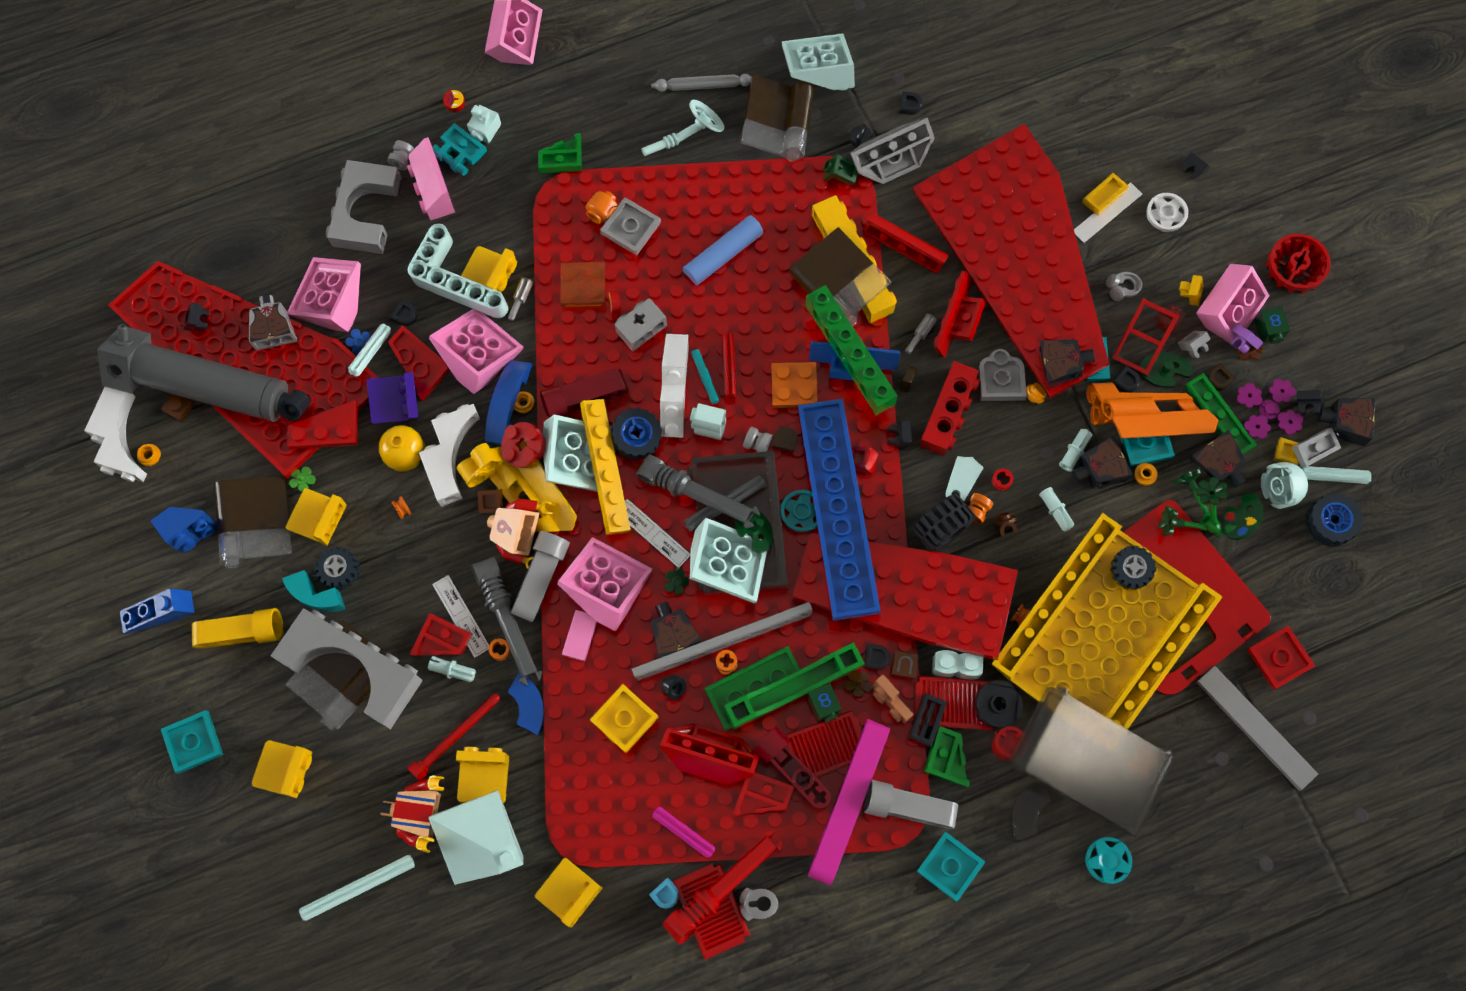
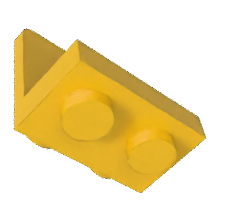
[461,246,517,293]
[252,740,312,798]
[456,747,509,803]

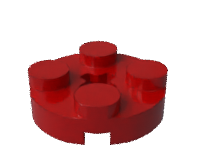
[501,422,546,469]

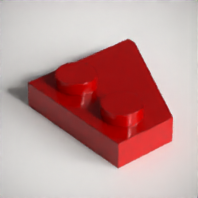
[410,613,473,656]
[733,771,794,815]

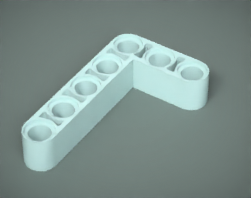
[408,224,508,318]

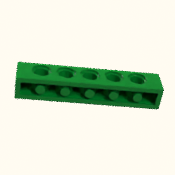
[805,285,898,415]

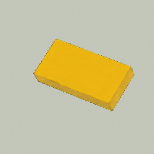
[1082,173,1129,216]

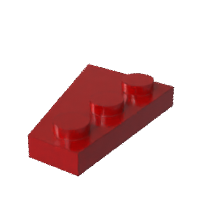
[388,325,450,401]
[287,400,358,449]

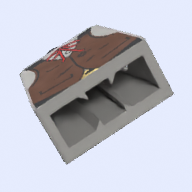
[249,295,298,351]

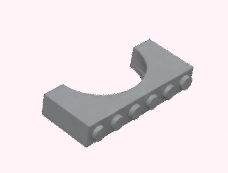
[271,608,423,730]

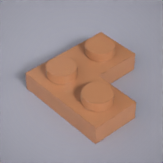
[872,675,914,724]

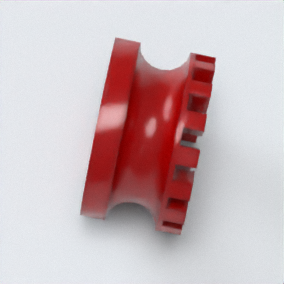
[991,468,1014,491]

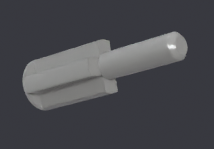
[508,277,533,321]
[905,314,937,354]

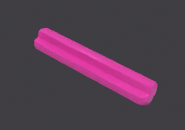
[652,806,715,858]

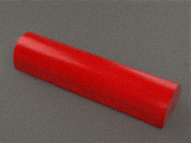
[862,212,949,274]

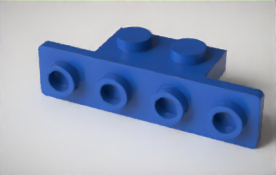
[809,341,900,380]

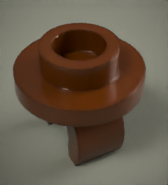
[993,512,1017,536]

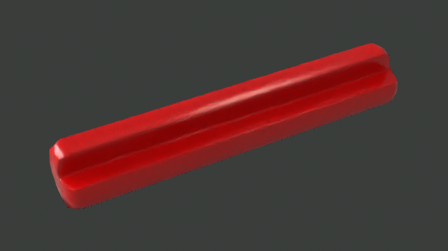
[722,333,736,398]

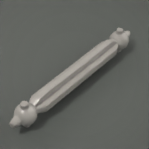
[651,74,752,92]

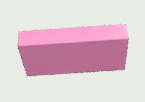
[562,610,597,662]

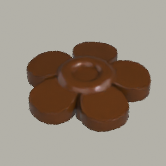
[1236,345,1263,361]
[845,671,872,698]

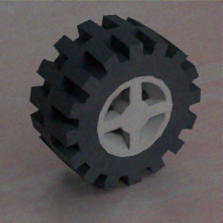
[315,546,360,590]
[1110,546,1156,590]

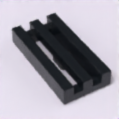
[908,693,947,747]

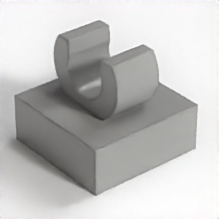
[1178,330,1210,358]

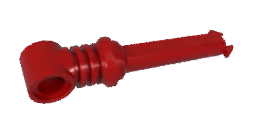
[662,831,783,945]

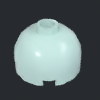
[1261,462,1308,509]

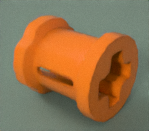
[716,650,737,675]

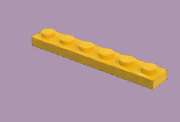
[580,399,631,535]

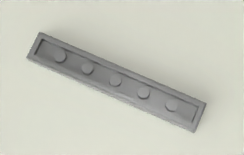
[1196,666,1318,791]

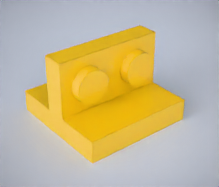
[590,684,659,753]

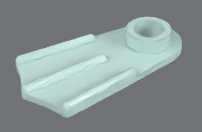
[945,456,983,501]

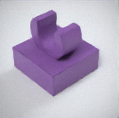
[1231,323,1263,354]

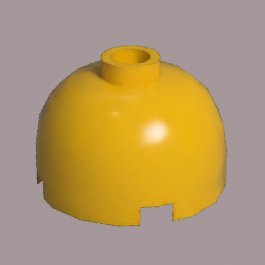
[379,425,425,472]

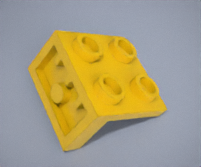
[285,488,347,545]
[535,858,602,928]

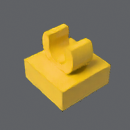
[1179,275,1204,306]

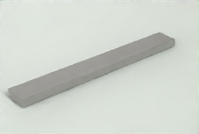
[632,602,812,681]

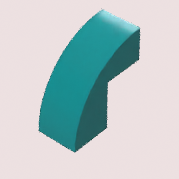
[282,570,345,612]

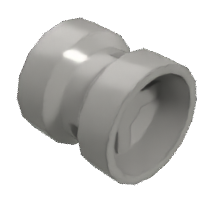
[387,140,414,170]
[743,426,773,456]

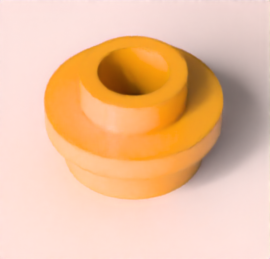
[1026,383,1047,404]
[514,391,535,414]
[137,444,161,466]
[1134,463,1158,486]

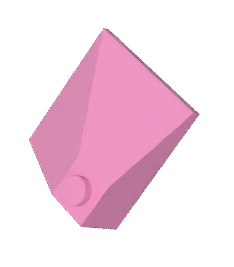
[287,257,361,332]
[429,309,523,394]
[558,537,652,631]

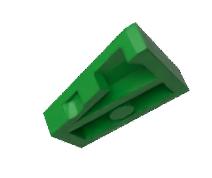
[538,133,582,173]
[923,726,970,788]

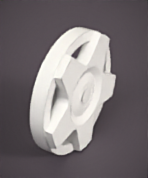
[1146,193,1188,232]

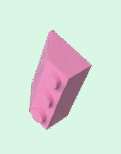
[485,0,542,65]
[407,137,455,220]
[1196,264,1270,344]

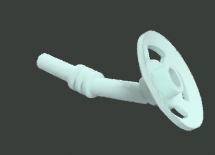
[641,100,724,156]

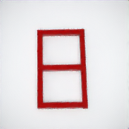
[1111,298,1180,376]

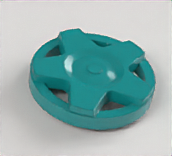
[781,490,817,532]
[1085,837,1132,884]

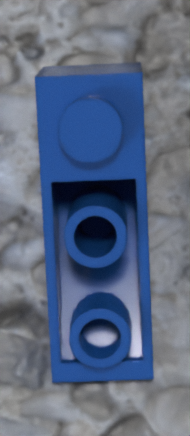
[120,588,195,633]

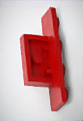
[934,271,986,357]

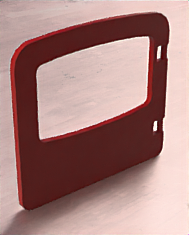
[1123,500,1271,695]

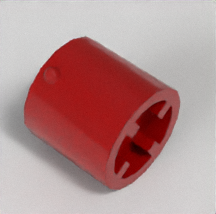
[991,726,1027,761]

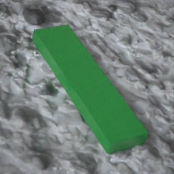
[1183,373,1257,455]

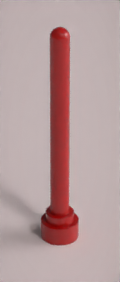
[407,693,500,781]

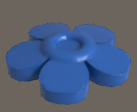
[346,329,371,354]

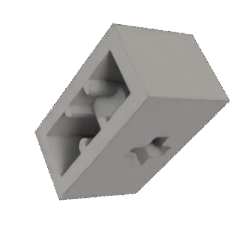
[615,298,667,352]

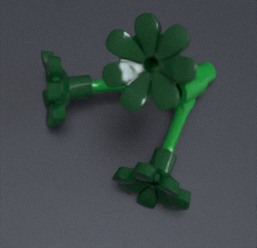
[1158,467,1227,537]

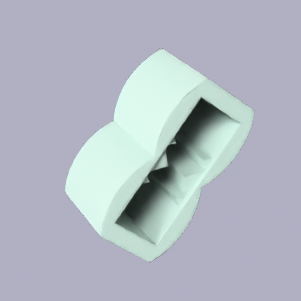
[690,403,726,440]
[932,650,983,680]

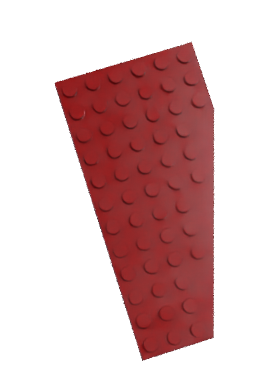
[913,123,1109,399]
[108,261,379,478]

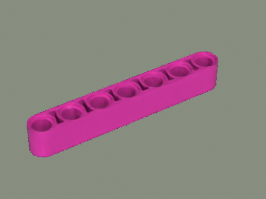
[807,719,890,886]

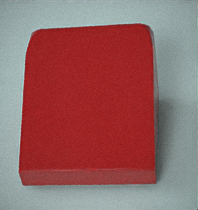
[851,447,878,474]

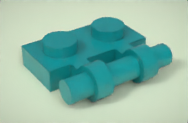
[432,123,487,176]

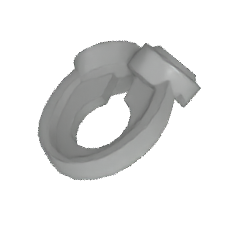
[1106,272,1142,301]
[740,887,778,921]

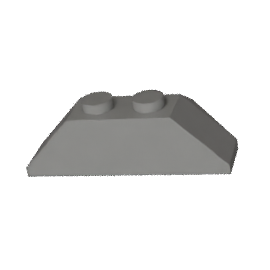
[850,118,935,184]

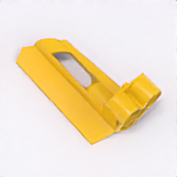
[456,440,577,532]

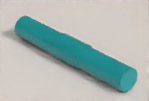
[691,349,719,404]

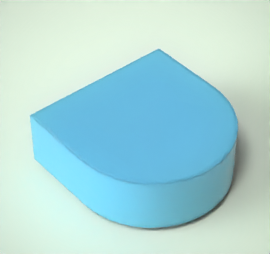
[649,878,679,909]

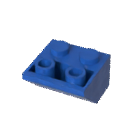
[151,507,217,554]

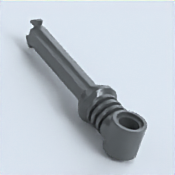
[636,454,760,528]
[471,557,542,686]

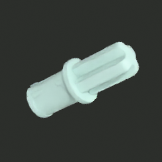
[1059,429,1092,472]
[1039,487,1074,531]
[428,656,476,682]

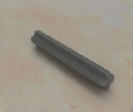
[684,475,765,532]

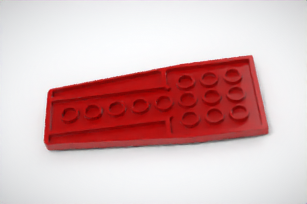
[793,533,1018,661]

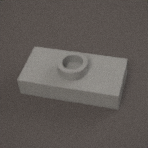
[1292,428,1341,468]

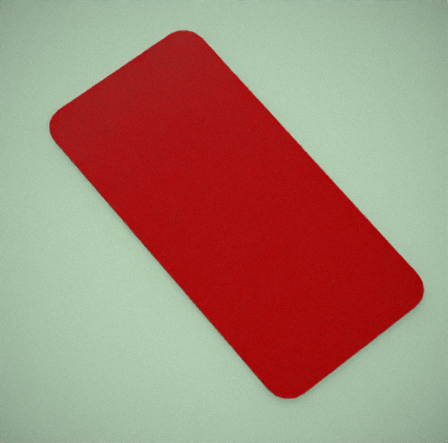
[533,156,930,868]

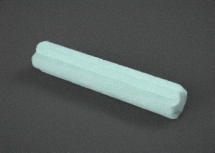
[348,324,391,377]
[1302,466,1371,484]

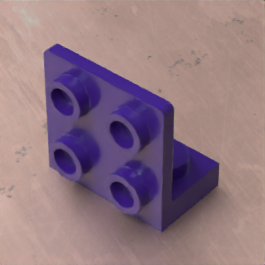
[367,372,418,424]

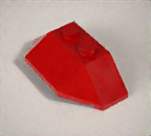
[660,723,759,785]

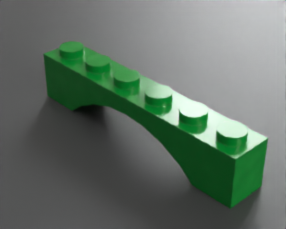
[723,642,865,729]

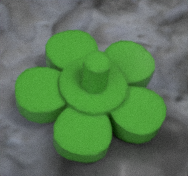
[289,467,316,492]

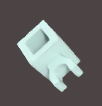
[467,105,501,144]

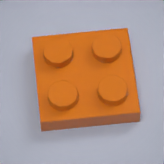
[771,362,818,408]

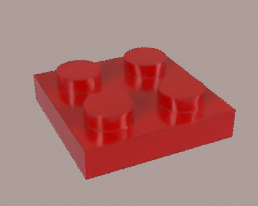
[1247,626,1315,690]

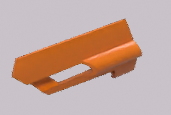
[1086,382,1218,439]

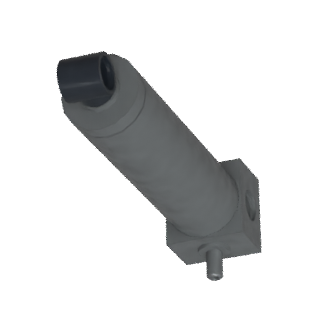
[97,324,310,422]

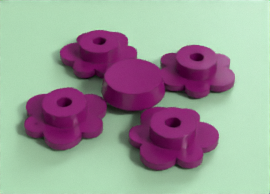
[1237,379,1303,439]

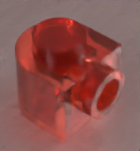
[1155,305,1185,336]

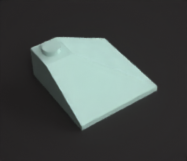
[782,33,855,90]
[543,415,615,492]
[690,518,767,603]
[428,790,524,885]

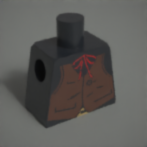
[1039,339,1095,389]
[1317,398,1375,446]
[1190,430,1247,488]
[1072,436,1133,489]
[651,602,702,658]

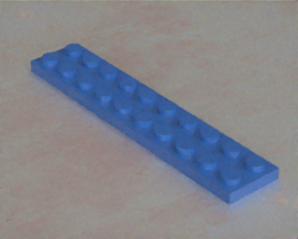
[798,399,880,621]

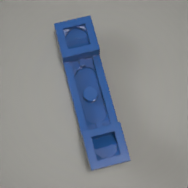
[485,360,532,445]

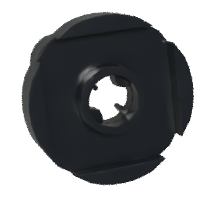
[974,680,1023,729]

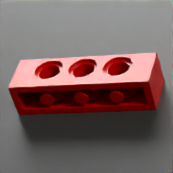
[919,361,980,456]

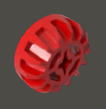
[1266,234,1331,294]

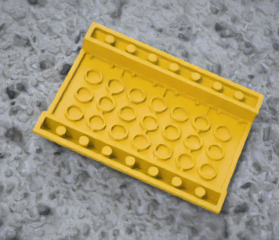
[992,513,1222,752]

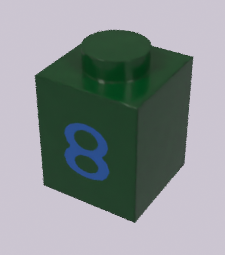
[1254,307,1290,344]
[806,683,842,723]

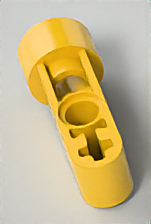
[192,608,284,648]

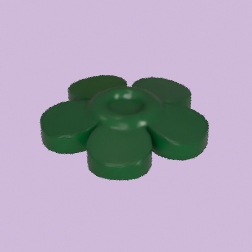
[664,568,689,595]

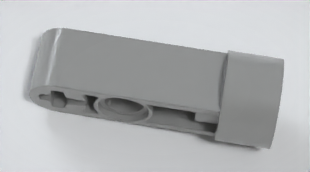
[510,531,570,622]
[864,780,958,829]

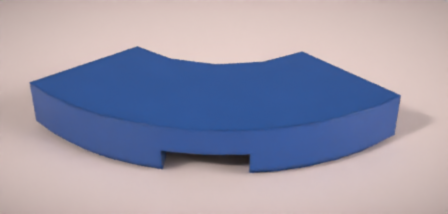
[508,672,544,735]

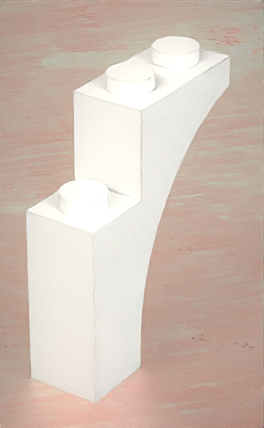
[660,334,688,438]
[84,387,147,482]
[419,404,480,507]

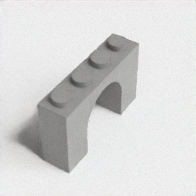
[326,160,402,254]

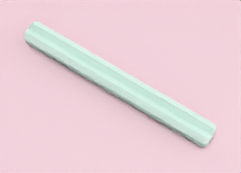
[299,855,415,920]

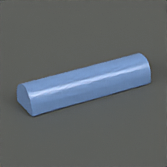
[682,215,763,286]

